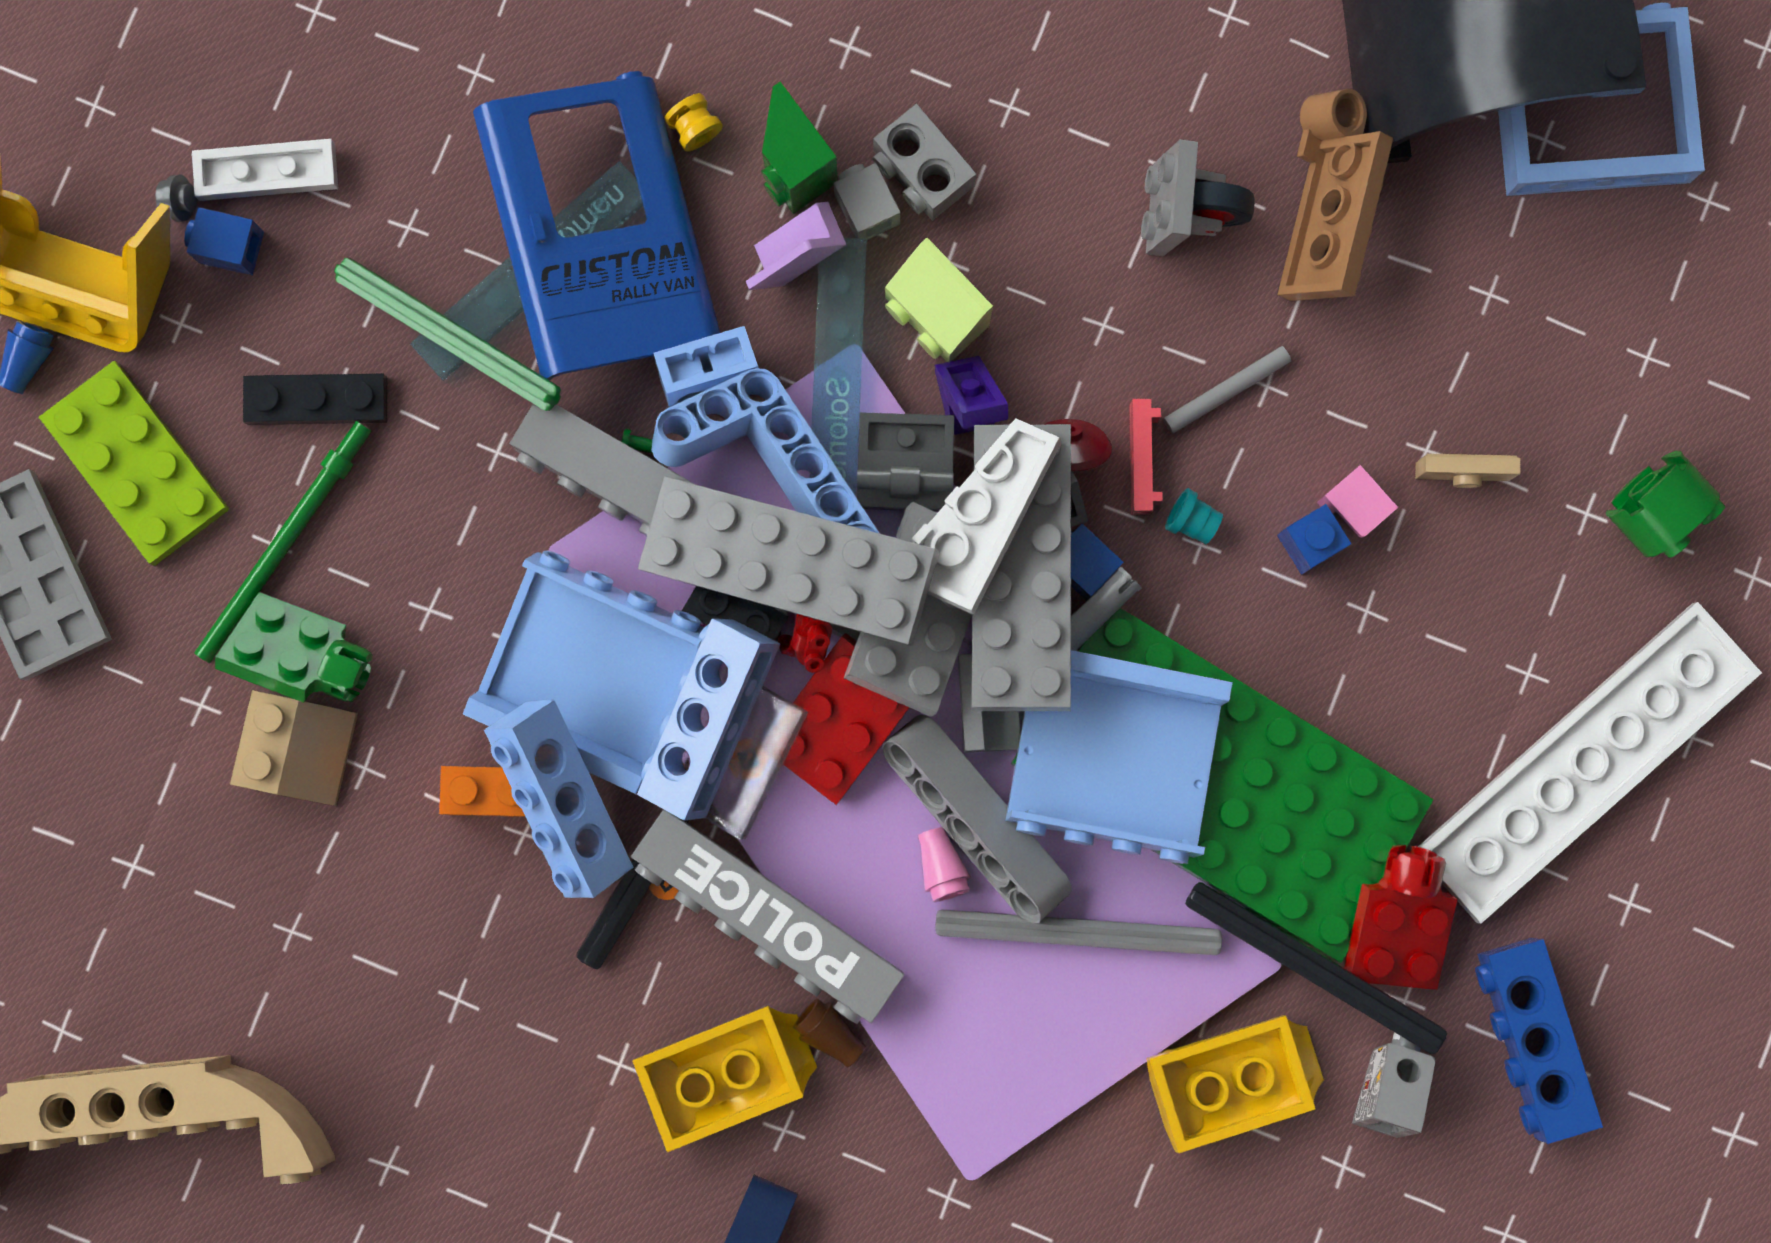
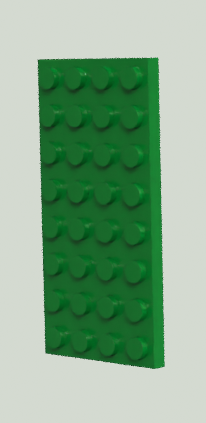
[1011,608,1434,964]

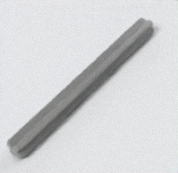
[935,910,1222,955]

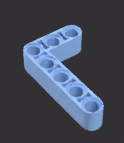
[651,368,879,533]

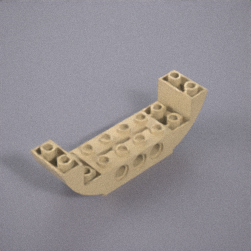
[0,1055,335,1196]

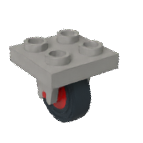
[1141,139,1255,256]

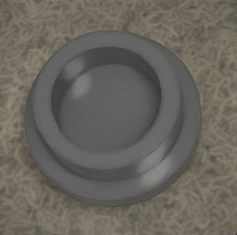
[155,175,198,222]

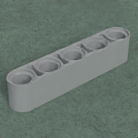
[882,714,1072,924]

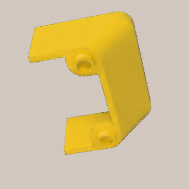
[0,159,170,352]

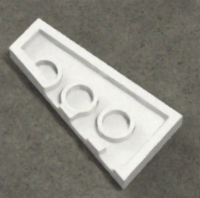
[912,418,1061,615]

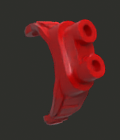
[778,614,832,673]

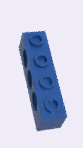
[1475,938,1603,1144]

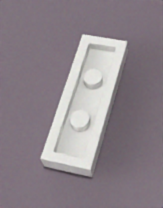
[192,139,338,201]

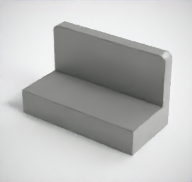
[958,654,1020,753]

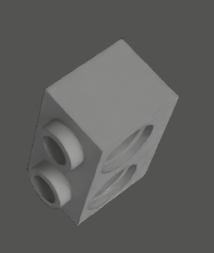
[872,103,976,221]

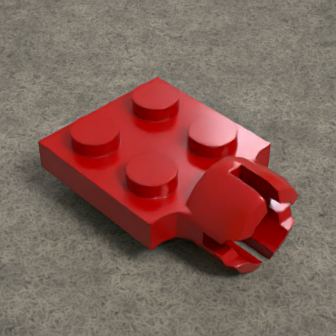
[1344,845,1458,990]

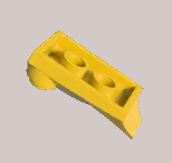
[632,1006,817,1152]
[1146,1015,1324,1153]

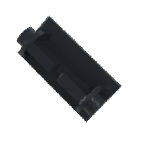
[682,586,789,642]

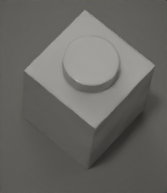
[834,163,900,244]

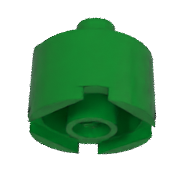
[1606,451,1725,558]

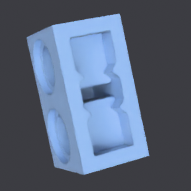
[654,326,758,407]

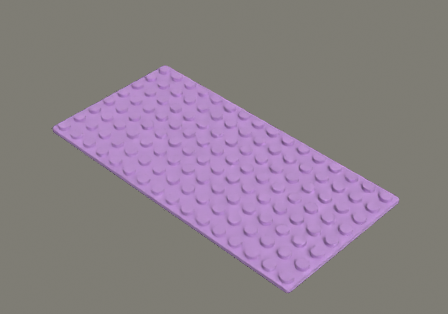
[548,346,1281,1180]

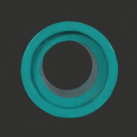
[1165,488,1223,544]

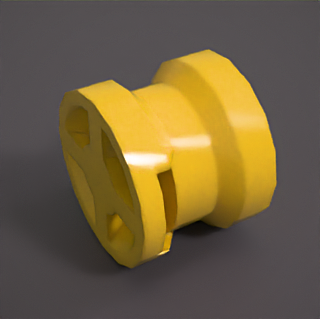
[664,93,723,152]

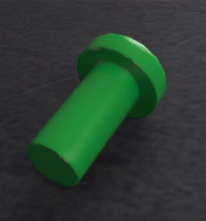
[621,428,653,454]

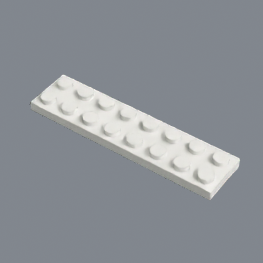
[1418,602,1762,924]

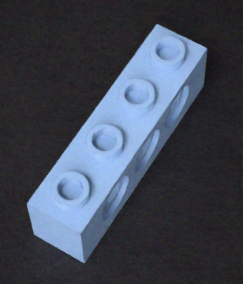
[637,618,780,821]
[484,699,633,898]

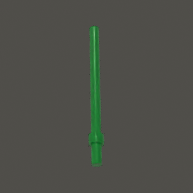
[194,421,372,663]

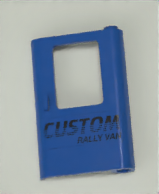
[473,71,720,380]

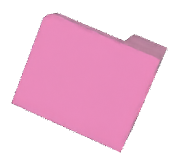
[1317,465,1398,538]

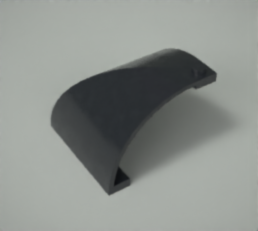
[1342,0,1646,164]

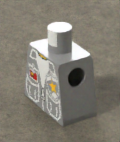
[1352,1032,1436,1138]

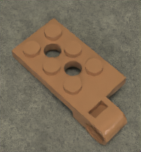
[1277,89,1393,301]

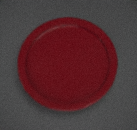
[1043,419,1112,471]

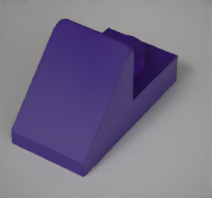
[935,356,1008,435]

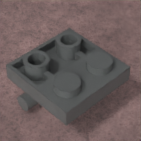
[857,412,954,512]

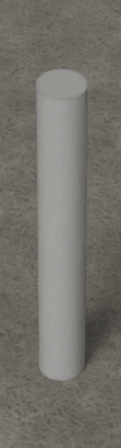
[1163,346,1291,434]

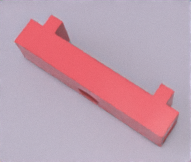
[1129,399,1163,515]

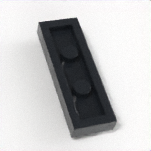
[243,373,387,425]

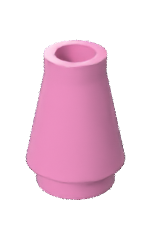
[918,827,971,902]

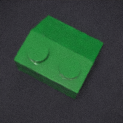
[761,81,838,214]

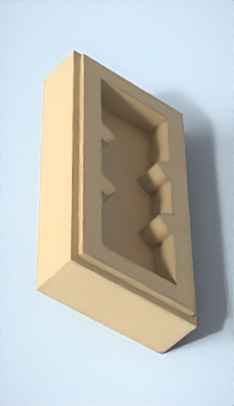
[1415,454,1520,488]

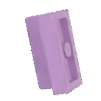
[746,202,846,290]

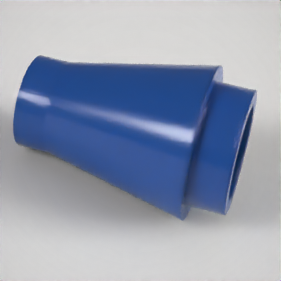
[0,321,54,394]

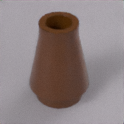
[793,998,866,1068]

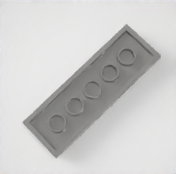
[972,424,1071,711]
[638,476,940,646]

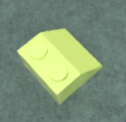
[885,238,993,362]

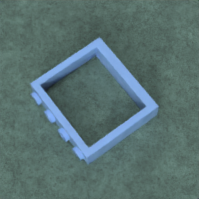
[1498,3,1705,196]

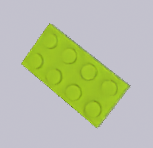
[39,361,230,566]

